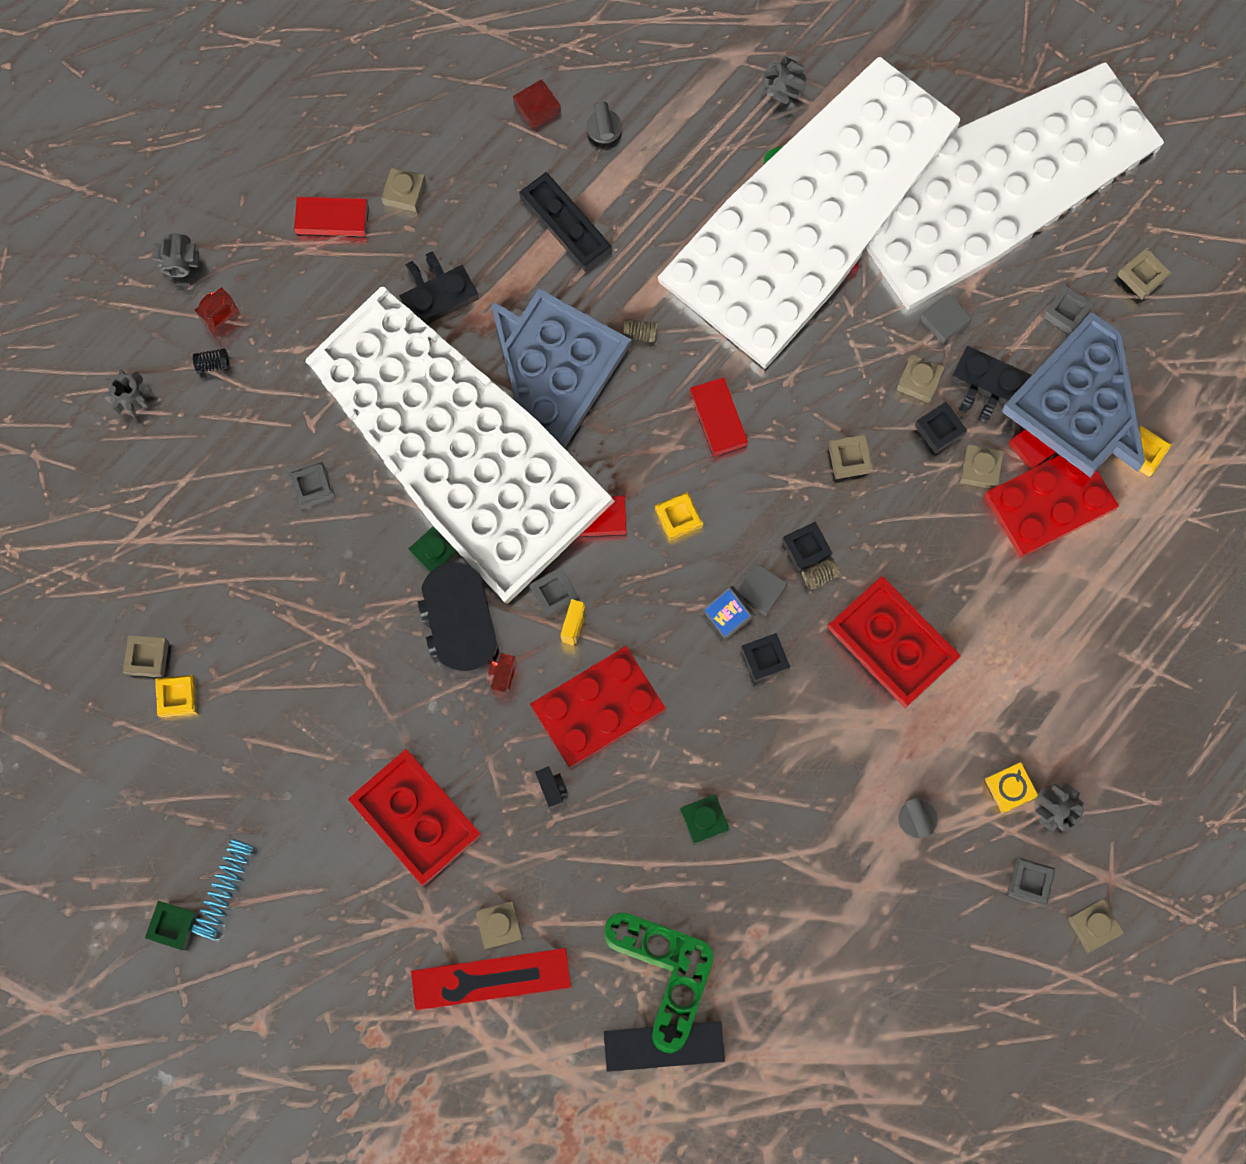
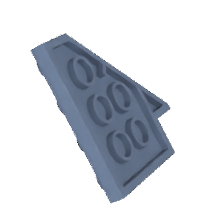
[491,288,631,449]
[1002,312,1145,477]

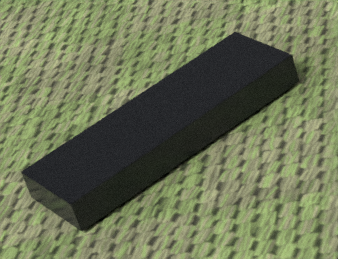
[519,171,612,272]
[604,1021,725,1072]

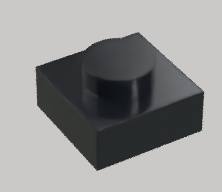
[915,402,967,454]
[782,521,833,573]
[741,633,790,683]
[535,766,568,812]

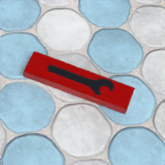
[411,948,571,1011]

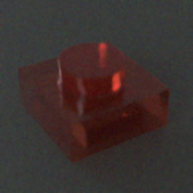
[513,79,561,129]
[195,287,239,333]
[487,653,518,699]

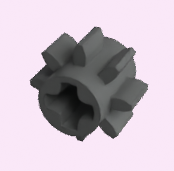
[764,56,807,104]
[153,233,199,277]
[103,369,152,417]
[1035,783,1084,832]

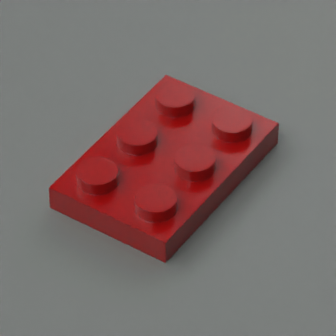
[984,455,1119,558]
[827,576,961,709]
[530,646,666,769]
[348,749,482,887]

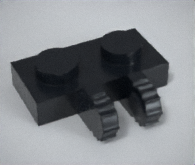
[399,251,479,325]
[950,345,1032,422]

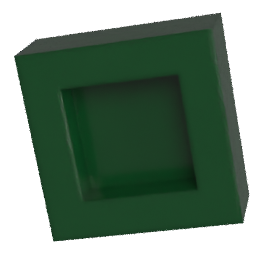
[408,526,460,573]
[680,794,730,845]
[144,901,198,951]

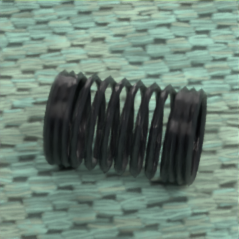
[192,348,230,374]

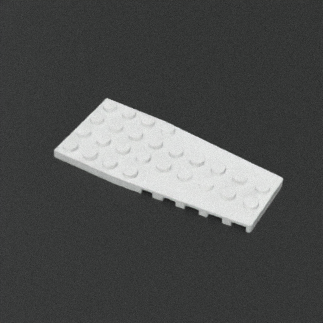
[658,57,960,369]
[865,63,1164,311]
[306,287,615,604]

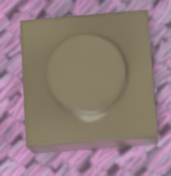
[381,167,426,212]
[1117,248,1171,300]
[896,354,945,403]
[828,434,873,479]
[959,444,1004,489]
[123,635,169,678]
[1067,899,1124,953]
[475,901,523,950]

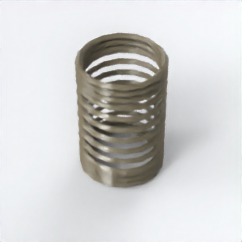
[623,319,657,343]
[802,557,841,590]

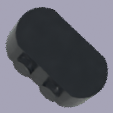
[418,562,500,679]

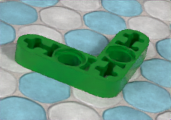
[604,912,714,1053]

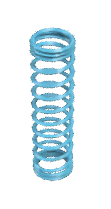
[191,838,254,940]

